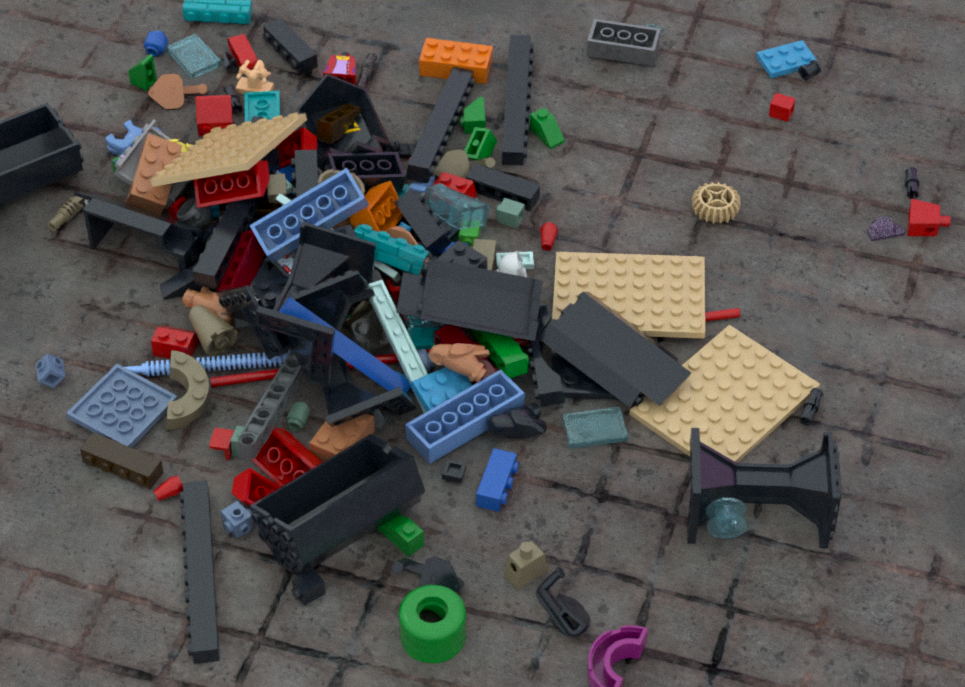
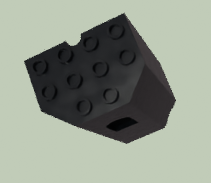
[0,102,84,204]
[250,434,425,575]

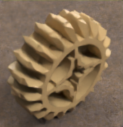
[691,181,741,224]

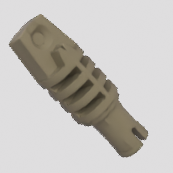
[47,196,85,231]

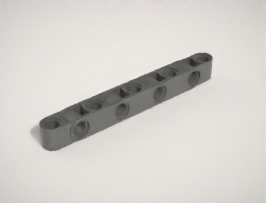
[238,349,306,460]

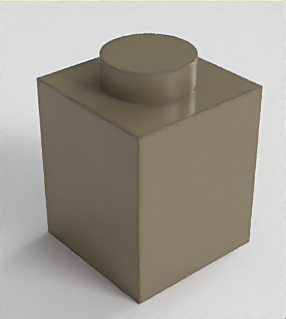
[267,174,287,204]

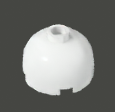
[496,251,527,277]

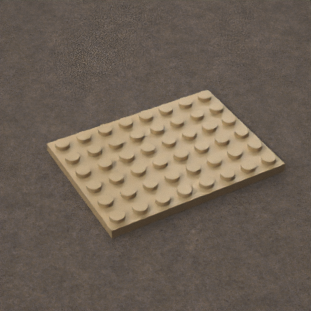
[150,112,307,187]
[552,252,705,338]
[630,325,820,463]

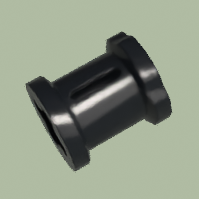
[798,60,822,80]

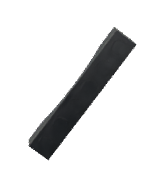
[527,305,565,407]

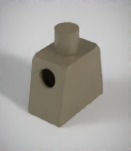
[504,541,548,591]

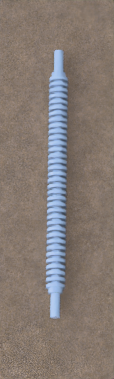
[122,350,290,377]

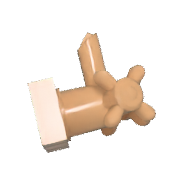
[236,60,274,95]

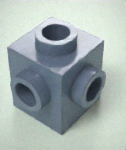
[36,353,66,388]
[221,501,253,539]

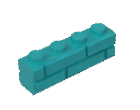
[182,0,253,24]
[354,224,429,276]

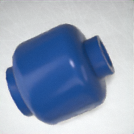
[144,30,168,56]

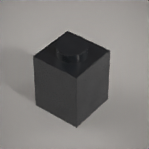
[291,568,326,606]

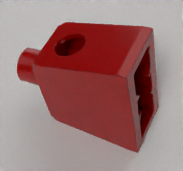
[907,199,951,236]

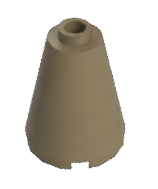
[189,305,238,357]

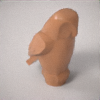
[182,286,234,325]
[428,343,489,383]

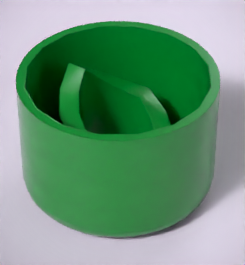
[398,585,466,663]

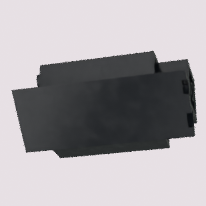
[296,73,392,169]
[74,192,212,272]

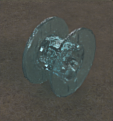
[706,498,748,539]

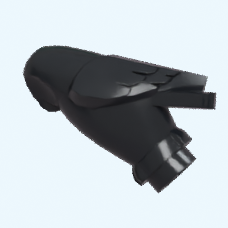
[487,403,547,439]

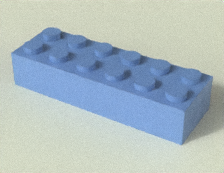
[250,168,369,263]
[405,369,525,464]

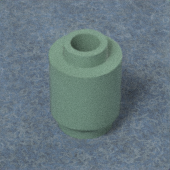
[286,402,311,432]

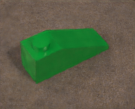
[377,515,424,557]

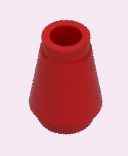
[540,222,558,251]
[153,475,183,501]

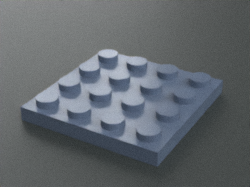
[66,364,178,448]

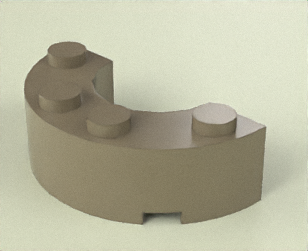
[166,350,209,430]

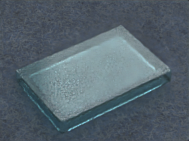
[166,33,222,78]
[562,407,628,449]

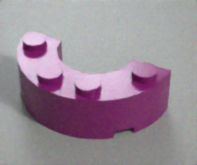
[587,625,648,687]

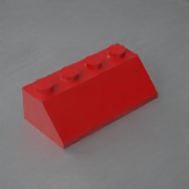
[194,160,270,208]
[251,428,323,487]

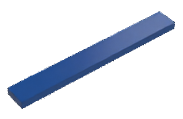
[279,297,411,393]

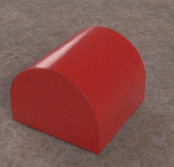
[168,196,187,221]

